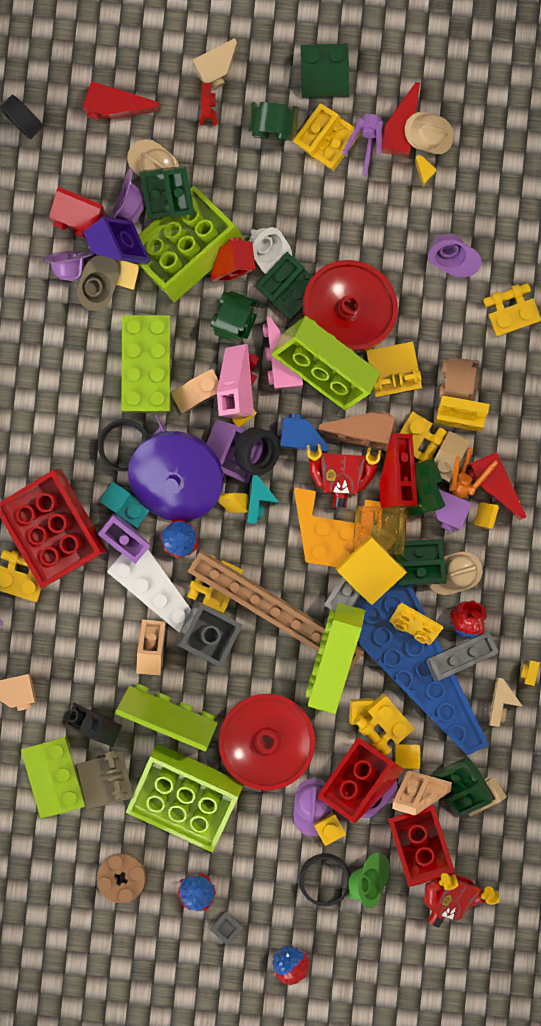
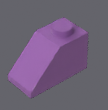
[433,489,472,533]
[98,512,151,564]

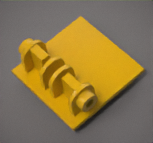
[366,342,422,397]
[389,602,443,645]

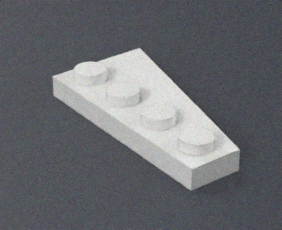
[107,549,191,633]

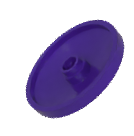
[128,431,224,521]

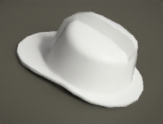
[249,227,292,274]

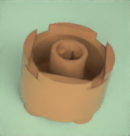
[440,358,479,401]
[97,852,146,903]

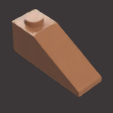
[318,412,395,451]

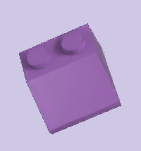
[206,419,264,484]

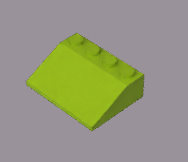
[137,186,245,303]
[115,683,218,752]
[125,743,244,853]

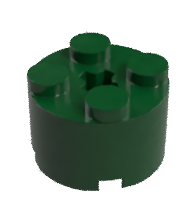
[249,102,298,141]
[210,291,259,345]

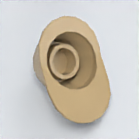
[405,112,453,154]
[127,139,179,177]
[429,552,483,595]

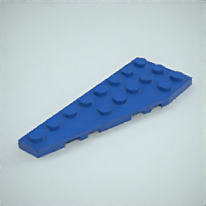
[353,581,489,755]

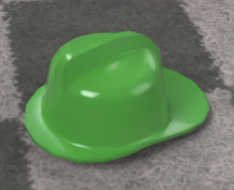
[348,852,390,908]

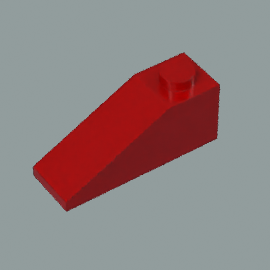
[83,81,160,121]
[381,82,420,157]
[379,433,417,509]
[467,452,527,520]

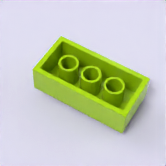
[121,315,171,414]
[271,316,380,411]
[305,602,365,714]

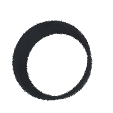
[98,419,149,472]
[299,853,351,906]

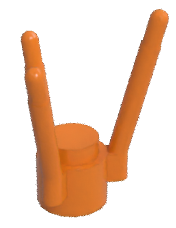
[449,448,498,498]

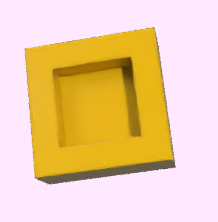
[520,660,540,686]
[349,698,375,725]
[313,812,346,846]

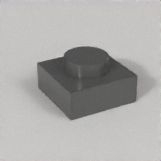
[210,911,244,946]

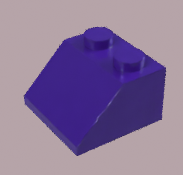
[83,217,151,264]

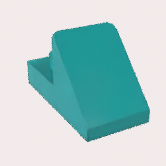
[247,475,279,525]
[99,482,150,528]

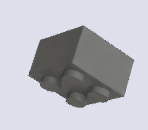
[174,602,243,668]

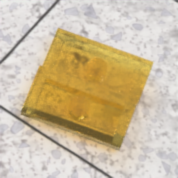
[352,506,407,557]

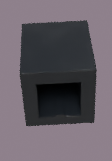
[65,703,122,747]

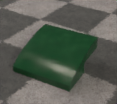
[140,166,194,219]
[255,252,313,321]
[406,458,446,516]
[395,539,447,586]
[433,756,493,818]

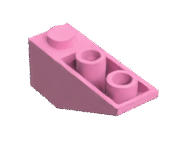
[262,317,303,390]
[217,344,254,419]

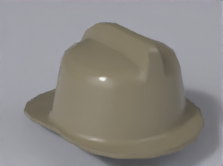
[77,255,119,311]

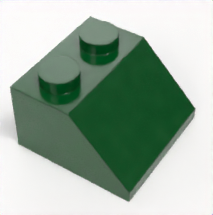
[300,43,349,98]

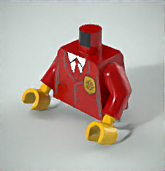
[307,444,381,508]
[423,873,500,928]

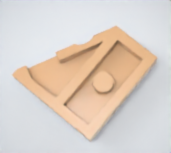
[392,770,452,815]

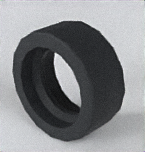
[0,94,43,139]
[234,427,280,475]

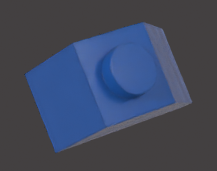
[280,414,329,453]

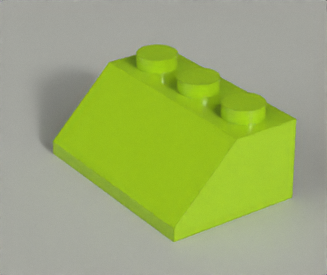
[21,736,86,819]

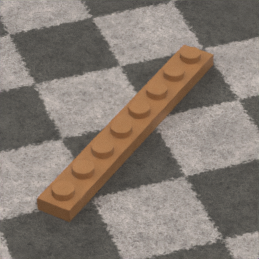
[187,550,364,671]

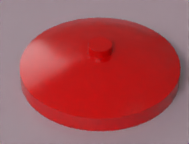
[302,260,398,353]
[219,694,315,790]

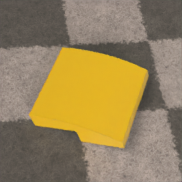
[293,103,361,171]
[435,396,490,432]
[336,536,407,605]

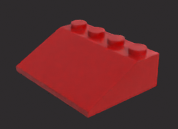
[0,469,108,589]

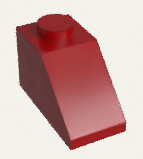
[211,238,256,281]

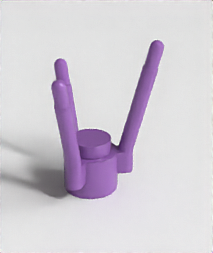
[342,114,383,176]

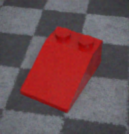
[317,737,404,824]
[388,805,455,887]

